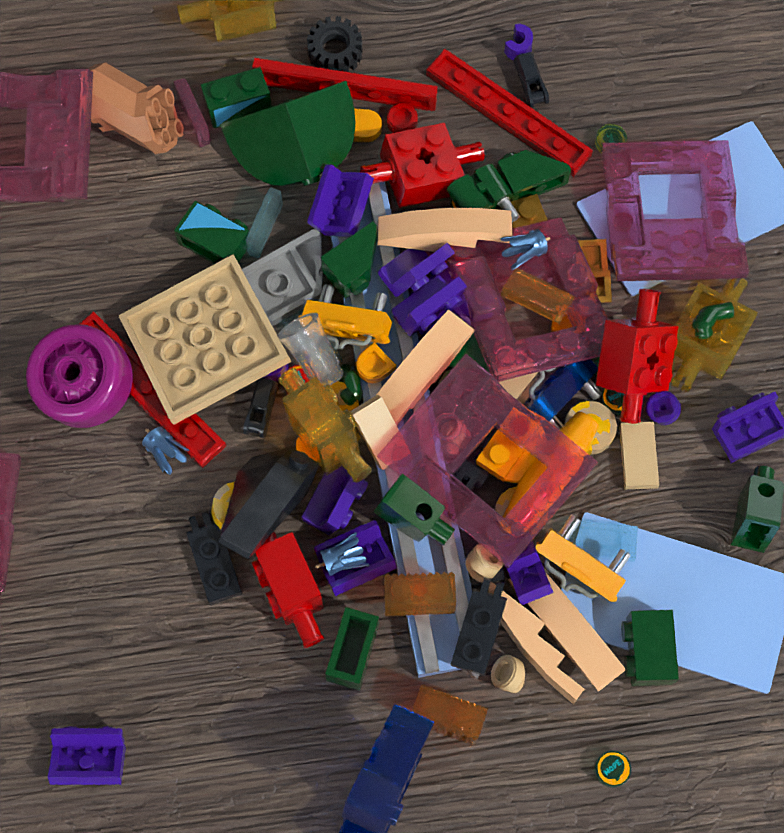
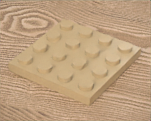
[118,254,291,425]

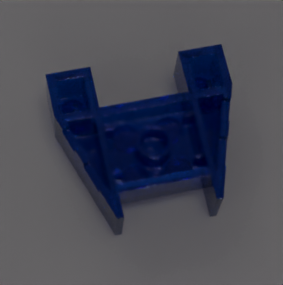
[339,704,434,833]

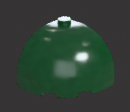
[220,81,355,186]

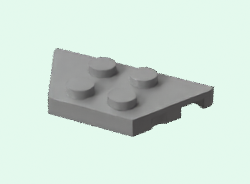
[242,228,323,326]

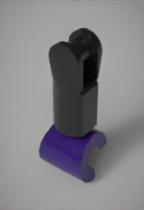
[504,24,549,108]
[243,363,290,439]

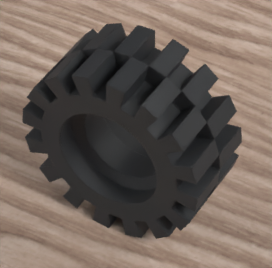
[307,16,362,72]

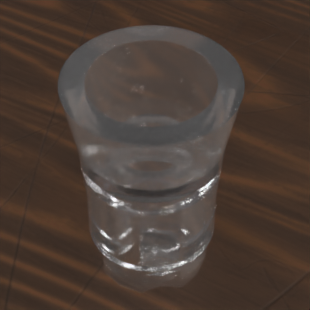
[277,313,344,389]

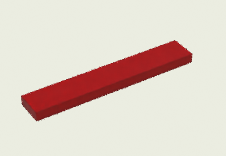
[426,49,593,177]
[252,58,438,112]
[79,311,226,468]

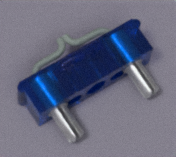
[519,350,602,433]

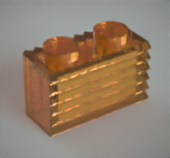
[384,571,456,616]
[410,684,488,746]

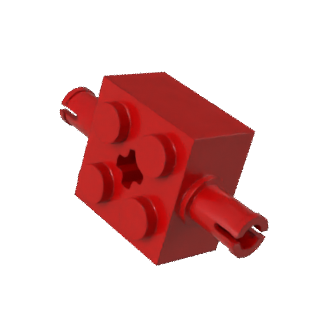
[359,123,485,208]
[596,289,679,424]
[251,531,324,648]

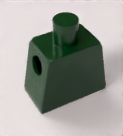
[731,466,784,553]
[373,473,455,546]

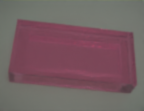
[174,78,211,148]

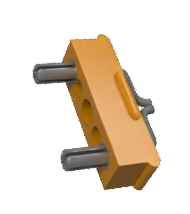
[298,285,392,350]
[535,515,631,602]

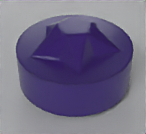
[646,391,681,425]

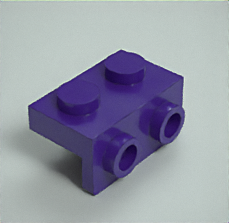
[308,164,374,237]
[377,243,455,298]
[390,275,467,337]
[712,392,784,463]
[301,462,369,535]
[314,520,397,596]
[48,726,126,785]

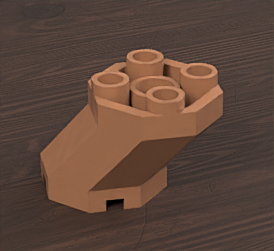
[80,62,184,154]

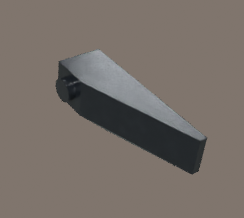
[218,447,320,559]

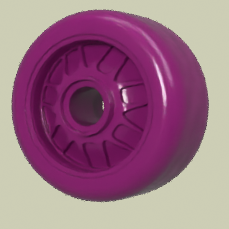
[26,324,133,428]

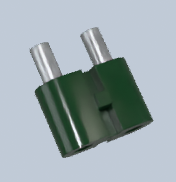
[446,163,520,222]

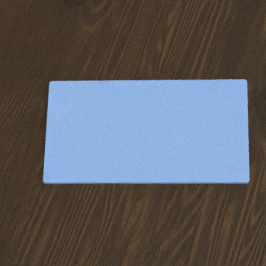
[576,121,784,296]
[561,512,784,694]

